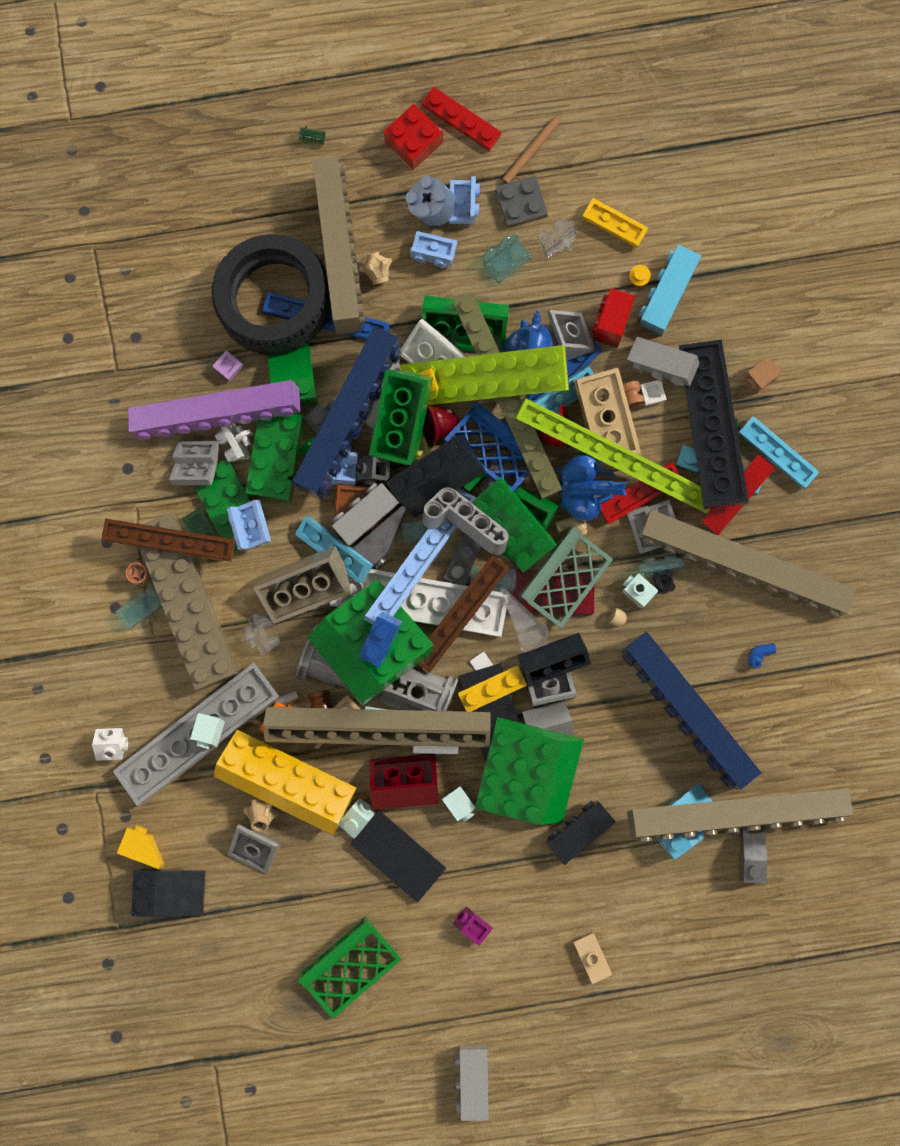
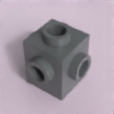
[356,454,390,486]

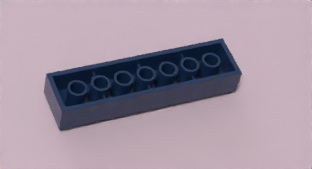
[293,326,402,501]
[622,631,762,790]

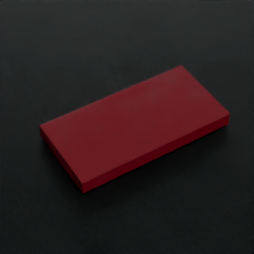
[507,569,595,614]

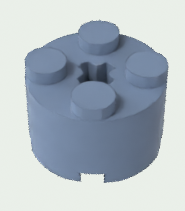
[405,176,456,226]

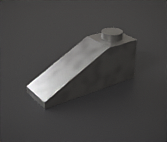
[353,506,407,570]
[739,826,767,884]

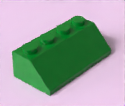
[421,296,509,353]
[369,370,433,466]

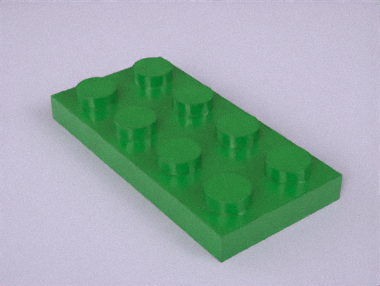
[193,459,251,552]
[471,477,557,573]

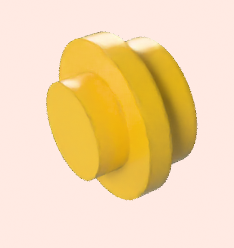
[629,265,651,287]

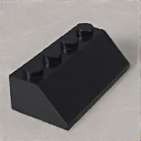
[386,435,486,517]

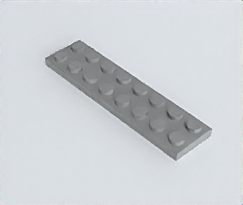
[113,663,281,807]

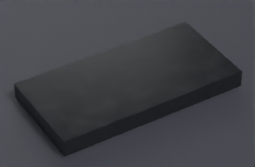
[459,663,519,760]
[350,810,446,903]

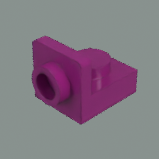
[453,906,493,946]

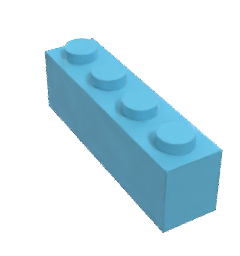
[638,245,702,336]

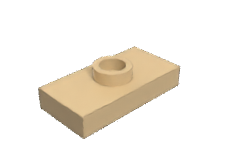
[573,932,612,984]

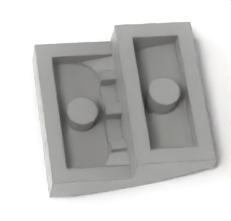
[169,441,219,485]
[627,500,677,554]

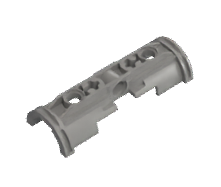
[296,624,459,711]

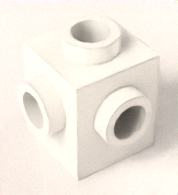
[92,728,128,761]

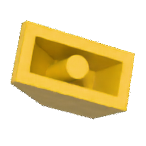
[117,825,164,869]

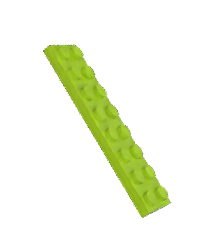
[400,345,569,405]

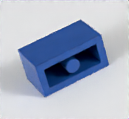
[359,612,403,667]

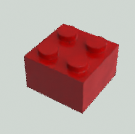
[383,103,443,170]
[592,288,635,348]

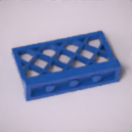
[443,402,530,491]

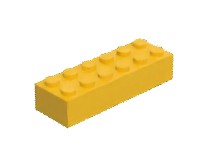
[214,730,356,835]

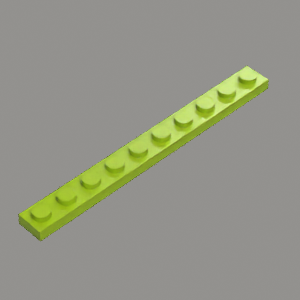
[515,398,710,514]

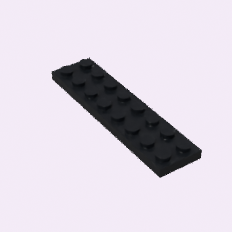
[679,339,749,510]

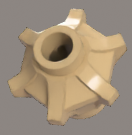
[359,252,392,285]
[243,799,279,832]

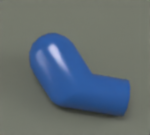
[748,643,776,668]

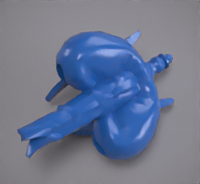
[502,310,553,352]
[555,454,627,521]

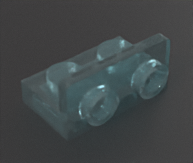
[483,233,532,284]

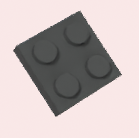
[495,175,548,229]

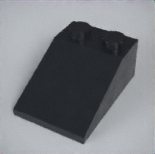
[131,869,206,917]

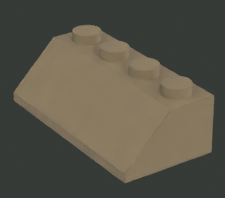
[253,546,351,624]

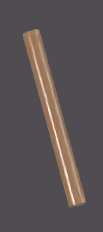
[502,116,561,184]

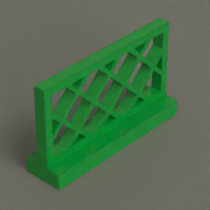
[298,916,402,1019]

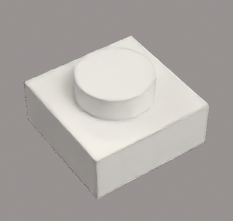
[640,380,667,407]

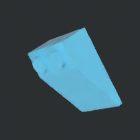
[656,783,712,860]

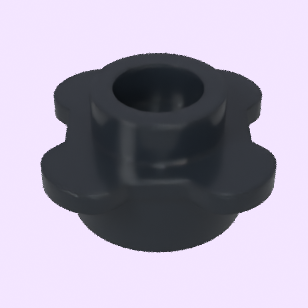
[652,570,676,594]

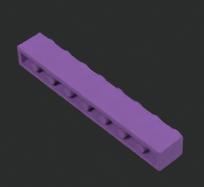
[128,380,300,441]

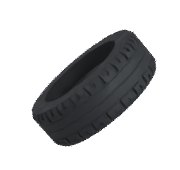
[211,234,331,355]

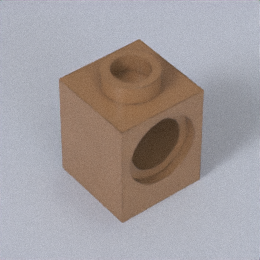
[744,357,782,394]

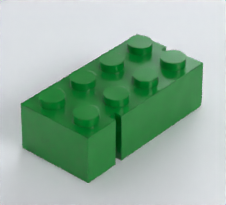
[245,414,305,504]

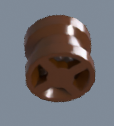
[307,690,332,708]

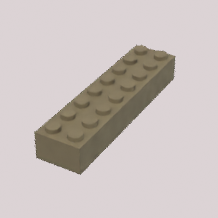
[312,155,365,335]
[139,512,239,691]

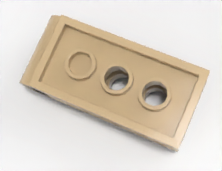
[573,368,641,472]

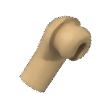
[555,517,587,536]

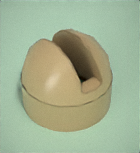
[609,608,627,627]

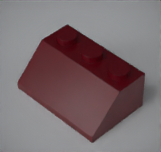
[370,754,439,810]

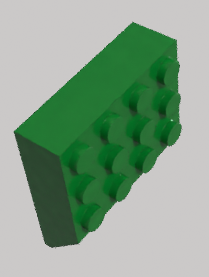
[307,579,434,706]
[475,717,584,825]

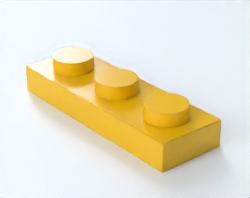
[582,198,648,248]
[458,665,527,712]

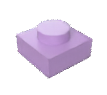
[212,350,243,382]

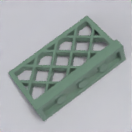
[518,527,613,629]

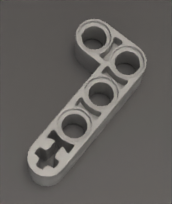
[422,487,509,555]

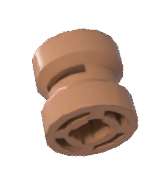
[623,381,645,408]
[125,562,151,586]

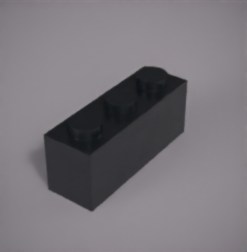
[517,633,591,687]
[546,800,616,865]

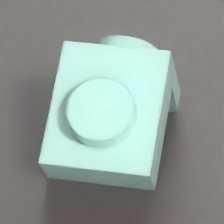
[339,799,376,839]

